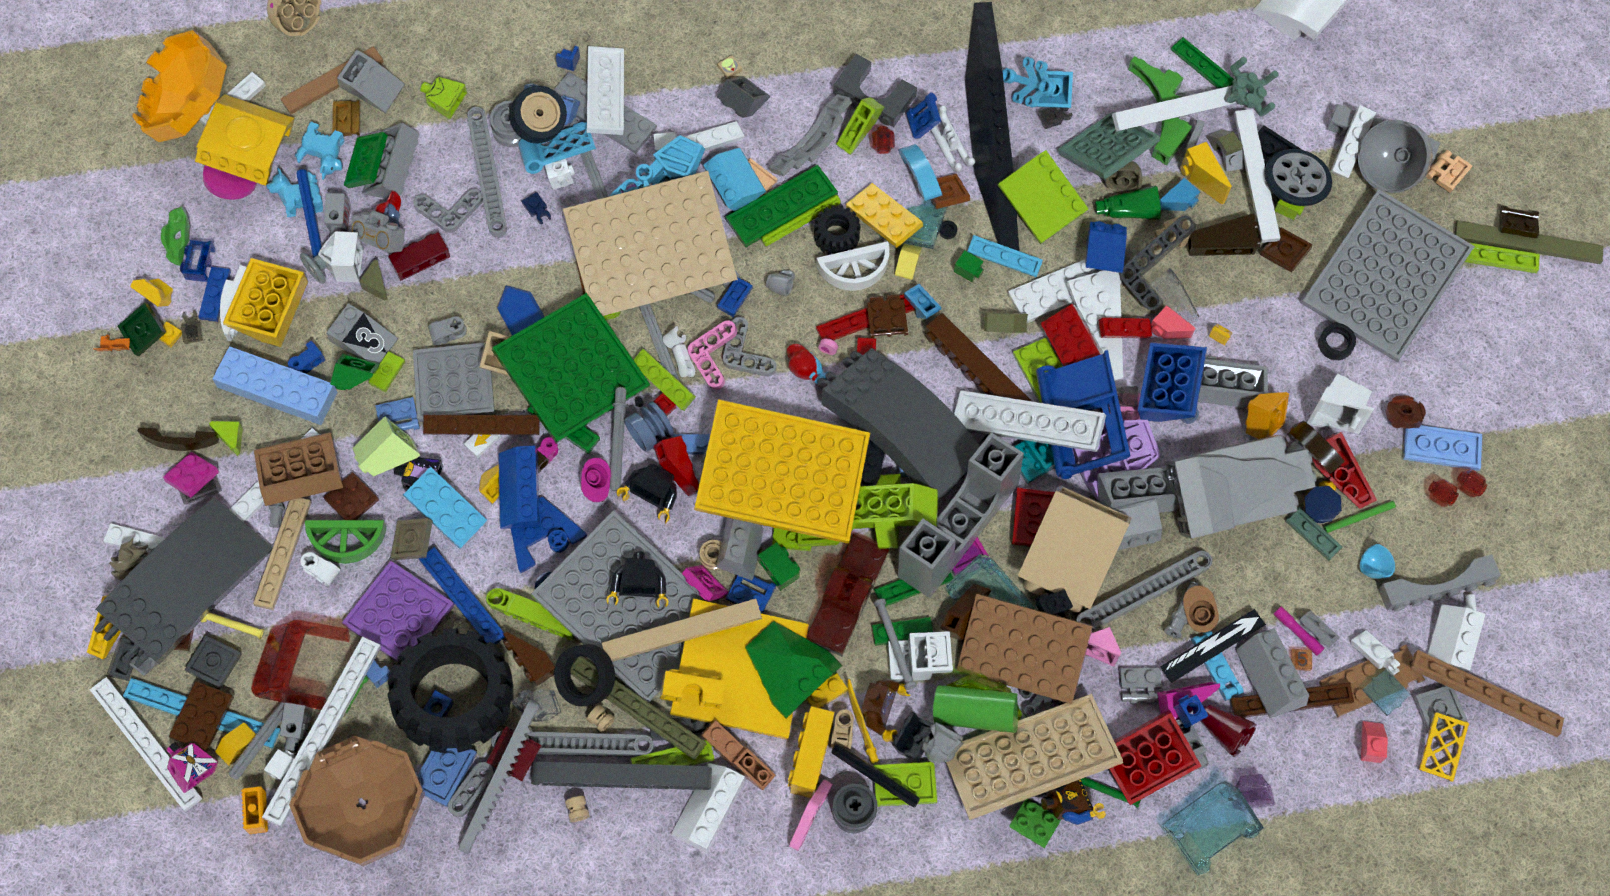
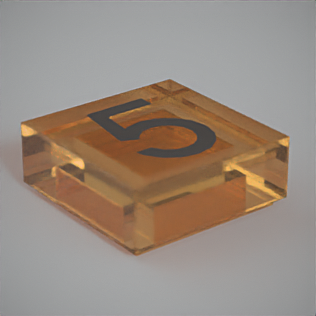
[1291,649,1312,671]

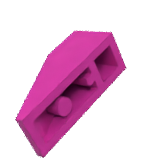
[1157,682,1220,720]

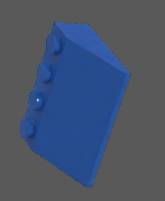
[1138,343,1207,422]

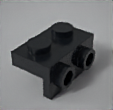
[892,712,934,762]

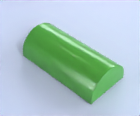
[933,685,1018,733]

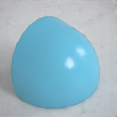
[1360,544,1395,579]

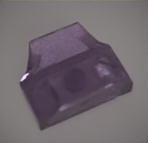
[1230,774,1275,810]

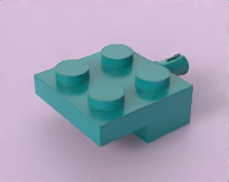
[1015,440,1055,484]

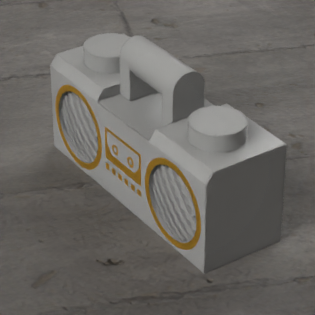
[350,210,405,253]

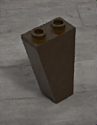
[1188,214,1260,256]

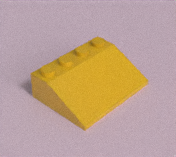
[223,258,308,347]

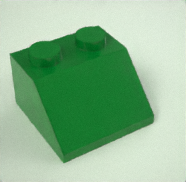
[330,354,380,390]

